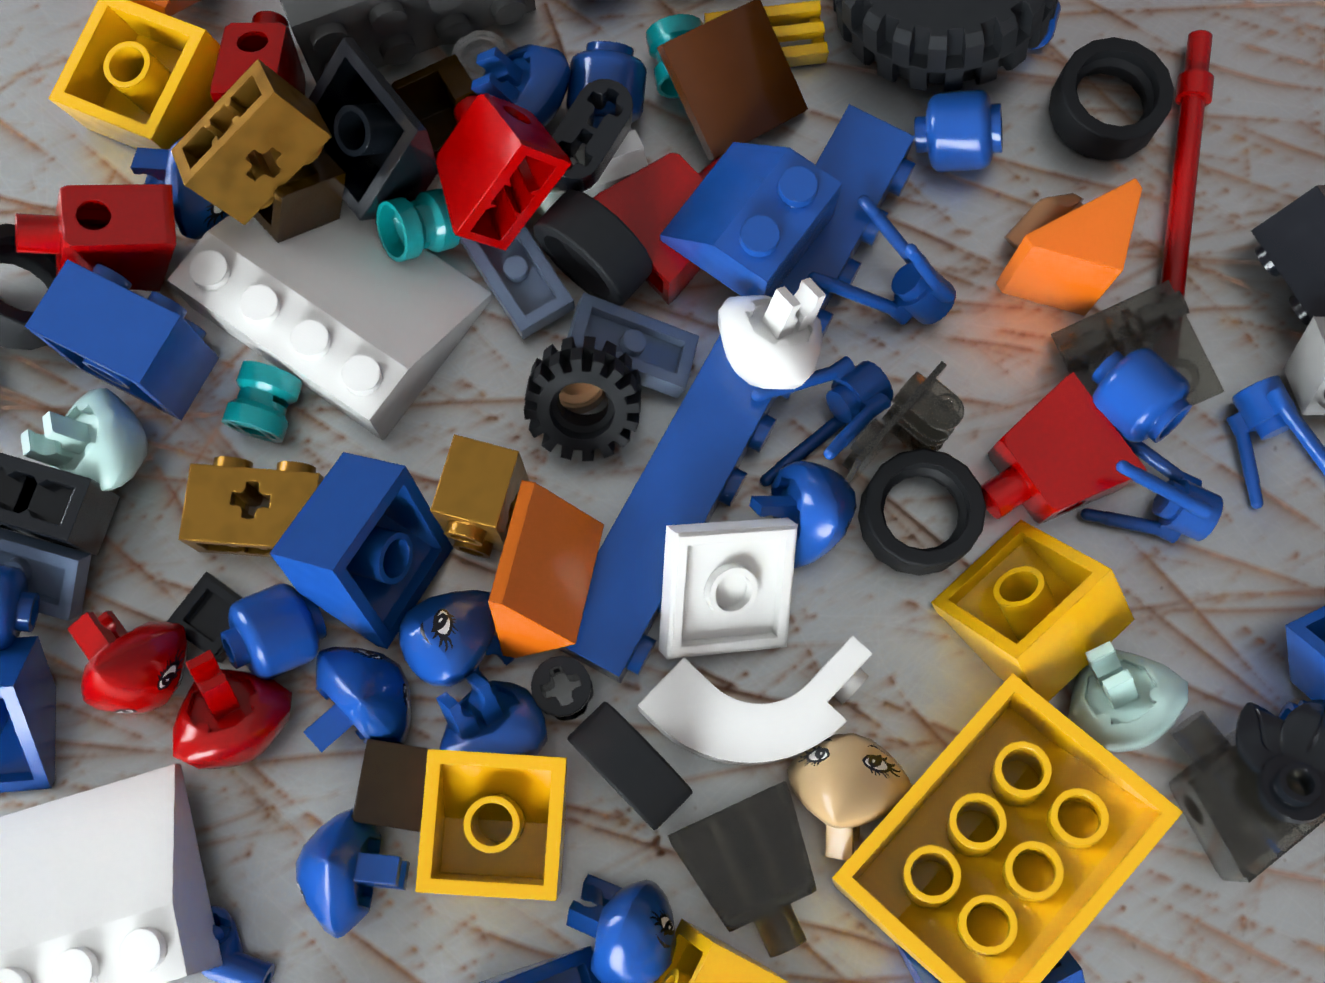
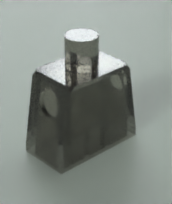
[1169,710,1325,883]
[667,781,817,958]

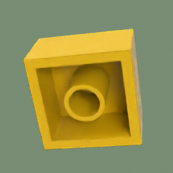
[48,0,220,149]

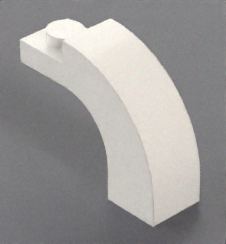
[637,636,872,766]

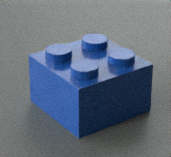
[25,259,219,421]

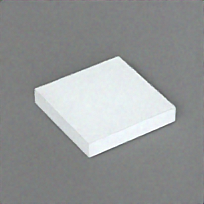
[659,517,798,659]

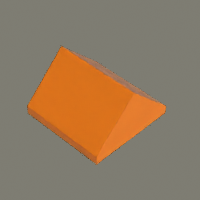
[996,178,1143,316]
[488,480,604,658]

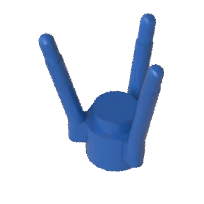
[807,195,956,325]
[751,356,893,486]
[1226,375,1325,509]
[1080,436,1223,543]

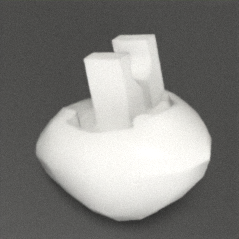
[718,277,826,389]

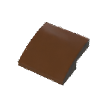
[657,0,808,160]

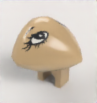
[787,733,912,860]

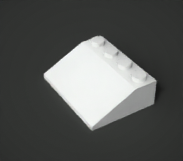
[167,199,493,440]
[0,764,223,983]

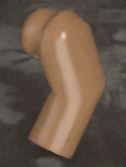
[1004,193,1083,249]

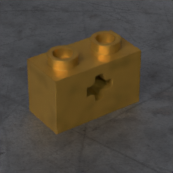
[171,59,332,225]
[430,434,529,558]
[178,456,324,558]

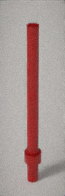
[1153,30,1214,369]

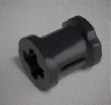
[531,656,594,721]

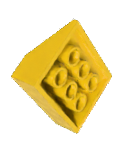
[832,673,1183,983]

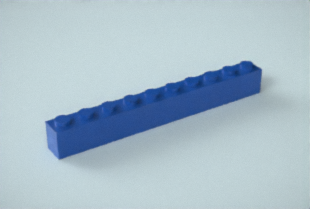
[557,104,916,683]

